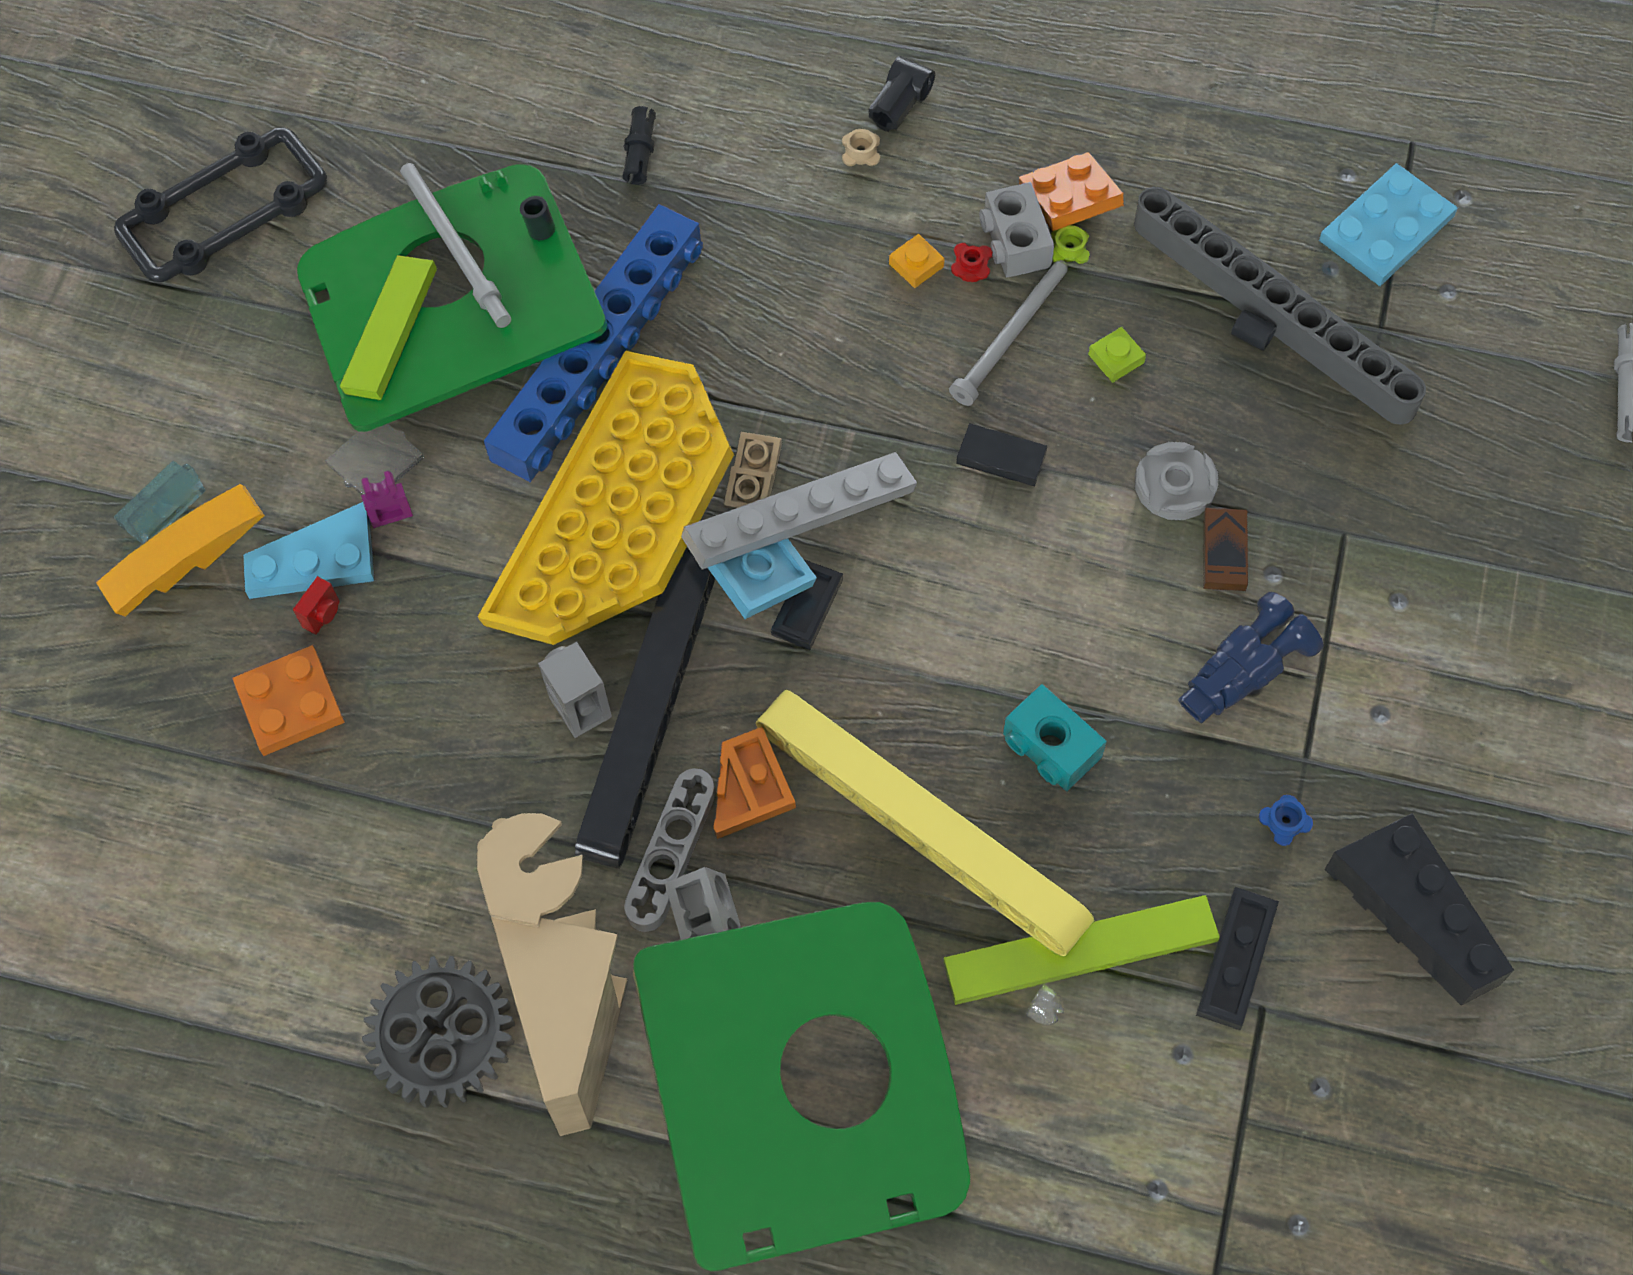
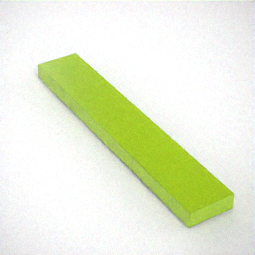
[943,895,1220,1005]

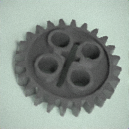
[362,956,515,1108]

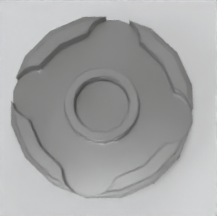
[1135,442,1218,520]

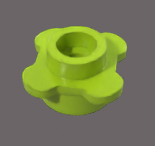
[1051,225,1090,264]

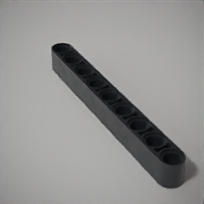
[575,519,715,869]

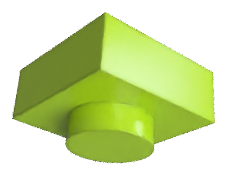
[1088,327,1146,383]

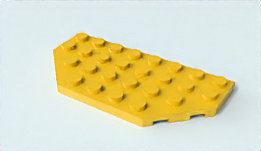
[478,351,734,645]

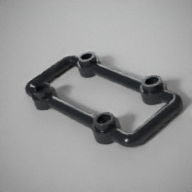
[114,127,327,282]

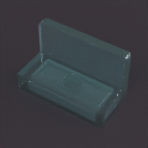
[114,461,206,544]

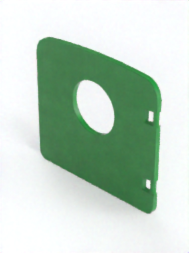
[297,164,607,432]
[632,902,970,1272]

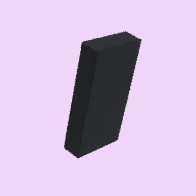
[956,423,1048,487]
[771,559,843,650]

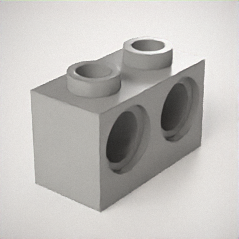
[979,182,1054,278]
[665,867,741,940]

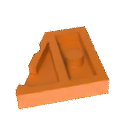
[714,727,796,839]

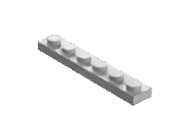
[681,452,917,569]

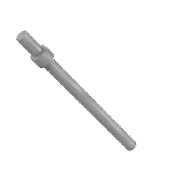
[400,163,511,328]

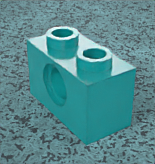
[1003,684,1107,792]

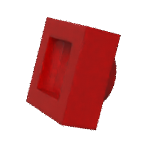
[293,576,340,635]

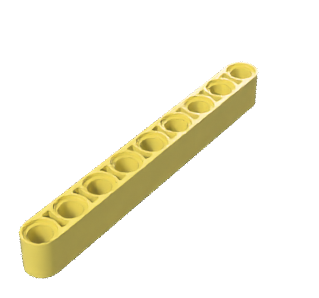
[755,690,1094,956]

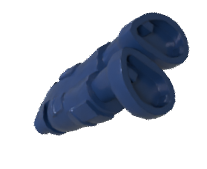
[1178,592,1324,724]

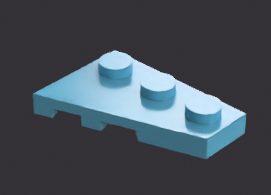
[243,502,374,599]

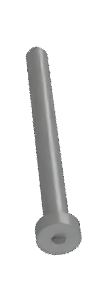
[949,260,1068,406]

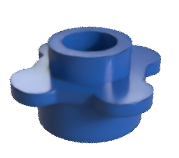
[1259,795,1313,846]

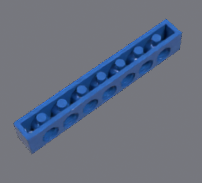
[484,204,703,482]

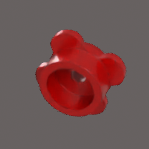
[951,243,993,282]

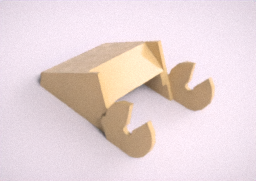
[477,813,628,1136]

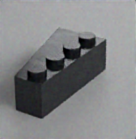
[1324,813,1514,1006]

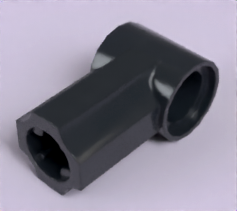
[869,56,935,132]

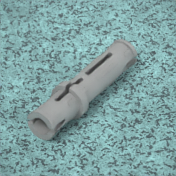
[1614,323,1633,443]

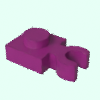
[361,471,413,529]

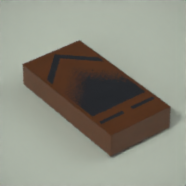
[1203,508,1248,591]

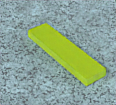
[340,255,437,400]

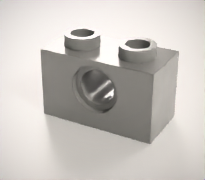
[538,642,612,738]

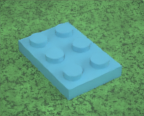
[1319,163,1458,286]

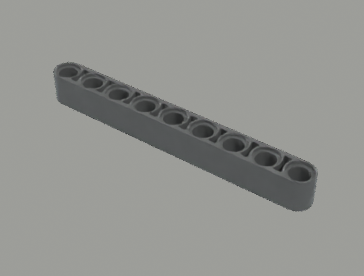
[1134,186,1426,425]

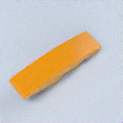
[96,484,265,617]

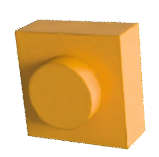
[889,233,945,288]

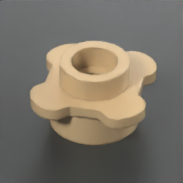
[842,129,880,166]

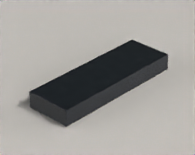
[1196,887,1279,1030]

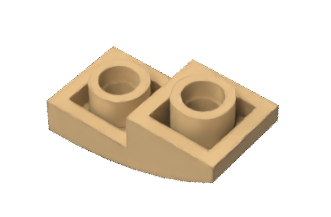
[724,432,782,509]

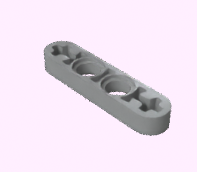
[624,768,715,932]

